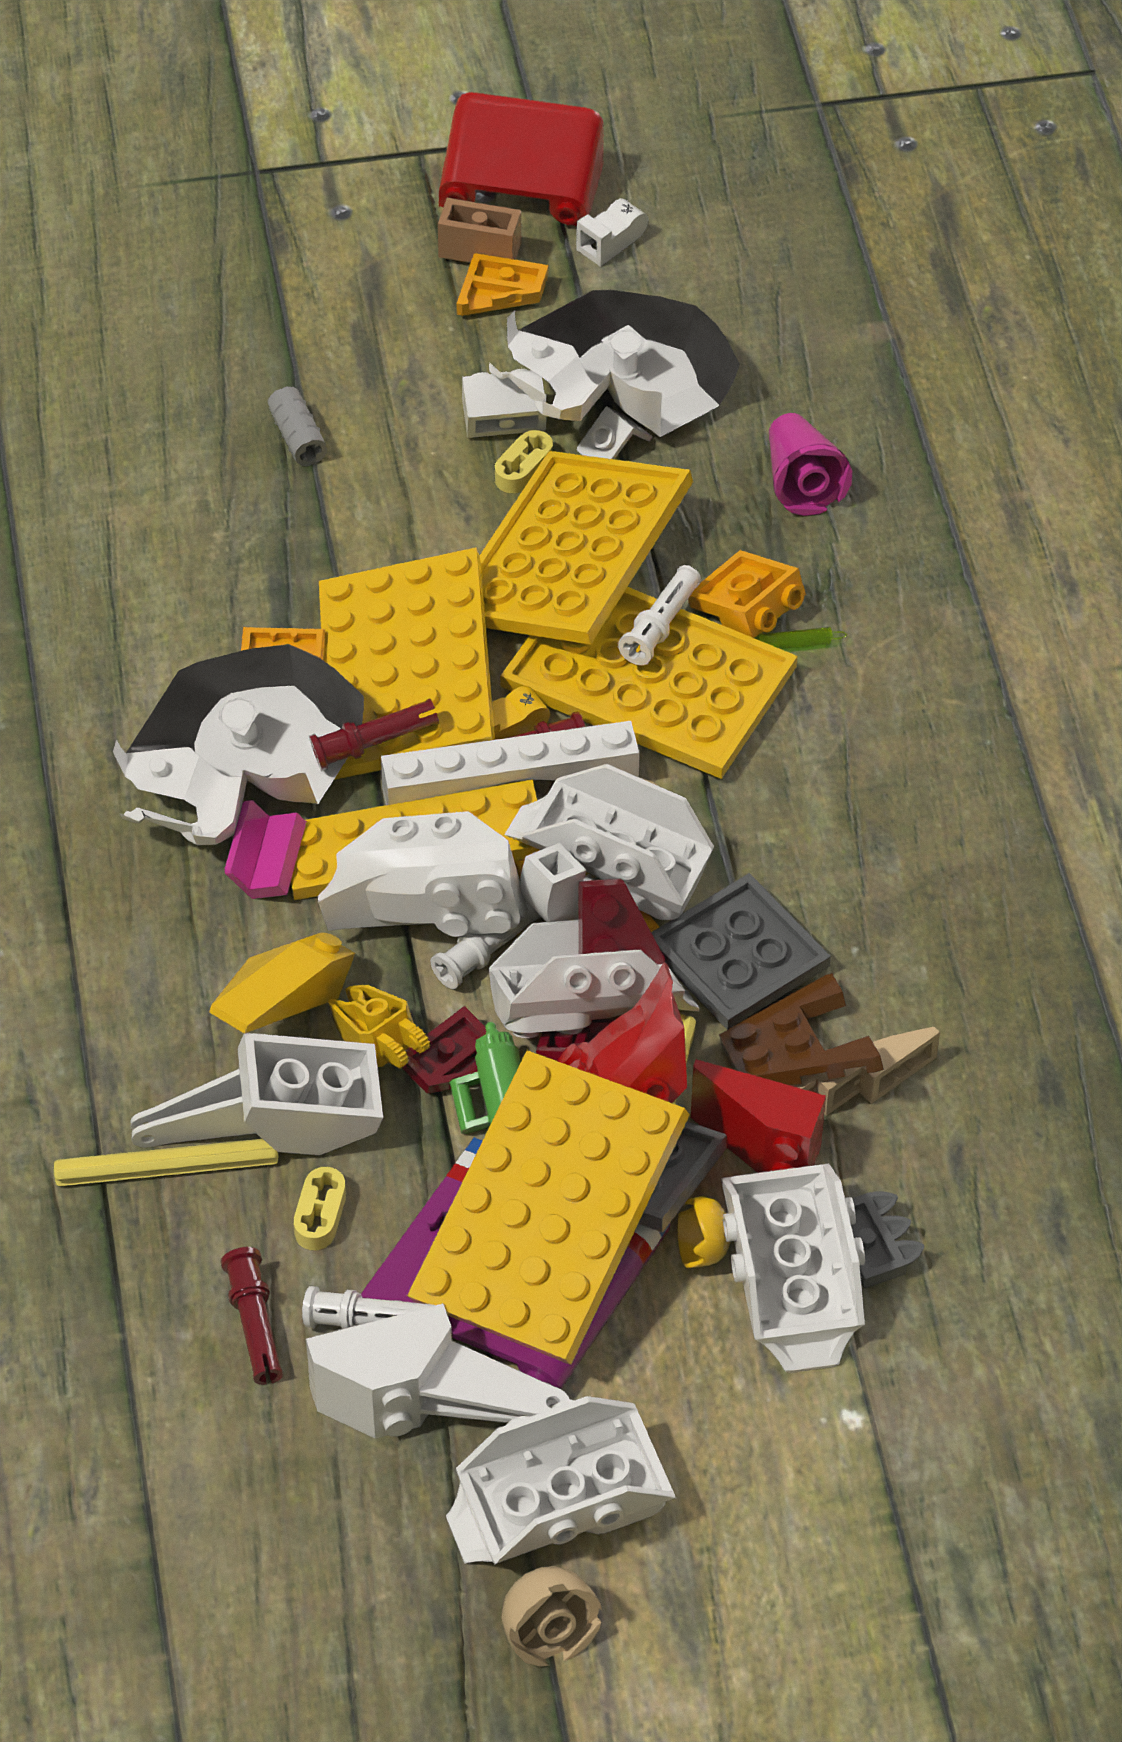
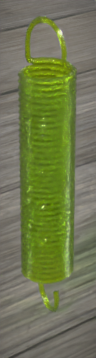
[757,626,847,650]

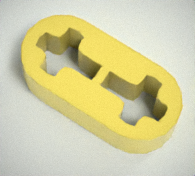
[495,430,553,493]
[294,1167,346,1250]

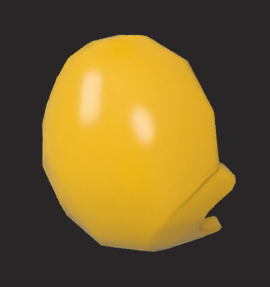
[677,1196,731,1268]

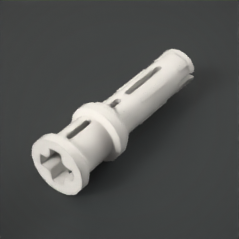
[618,565,701,665]
[430,902,541,989]
[302,1286,445,1329]

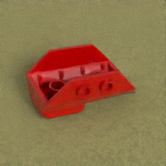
[558,962,687,1103]

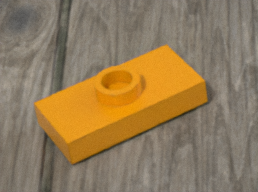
[241,627,326,660]

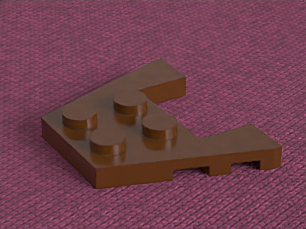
[719,973,884,1085]

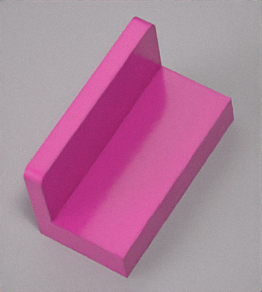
[224,800,306,899]

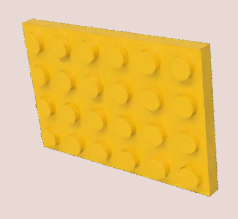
[479,451,693,645]
[319,547,495,780]
[500,587,798,779]
[407,1050,690,1365]

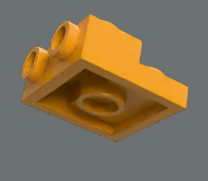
[688,550,806,638]

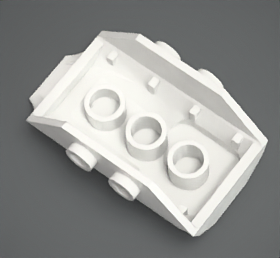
[504,764,714,920]
[318,811,528,937]
[489,920,700,1038]
[721,1164,865,1373]
[446,1396,676,1564]

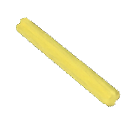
[54,1139,279,1186]

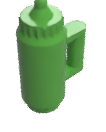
[450,1022,521,1134]

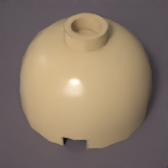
[501,1566,602,1667]

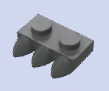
[851,1191,925,1289]

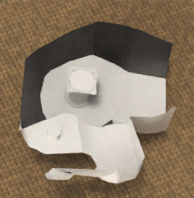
[489,290,740,437]
[113,644,364,845]

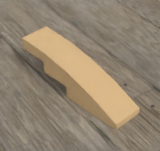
[790,1027,940,1116]

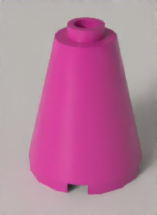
[769,413,852,516]

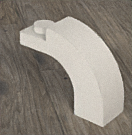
[520,843,603,922]

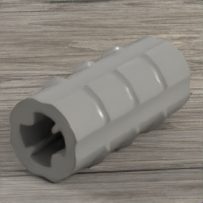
[268,387,327,466]

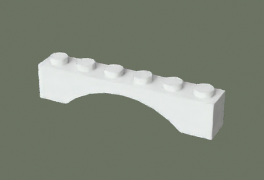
[381,721,639,805]

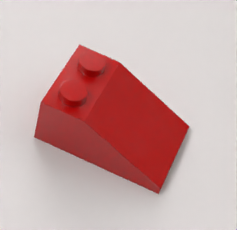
[690,1059,826,1173]

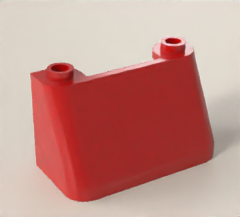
[438,92,604,226]

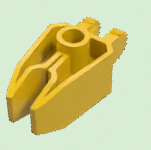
[328,985,430,1068]

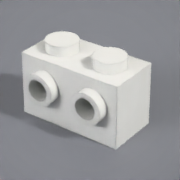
[462,369,546,438]

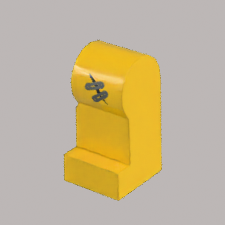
[492,686,550,740]

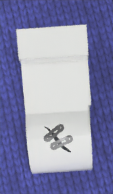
[576,199,648,267]

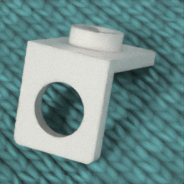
[577,406,652,460]

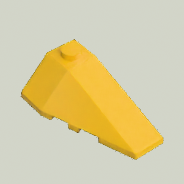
[209,932,355,1034]

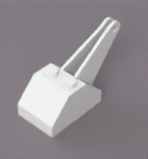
[131,1033,383,1155]
[306,1304,569,1438]

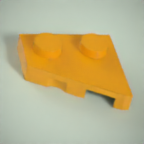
[456,253,548,316]

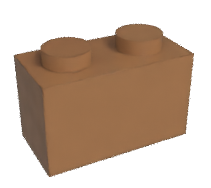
[438,198,521,263]

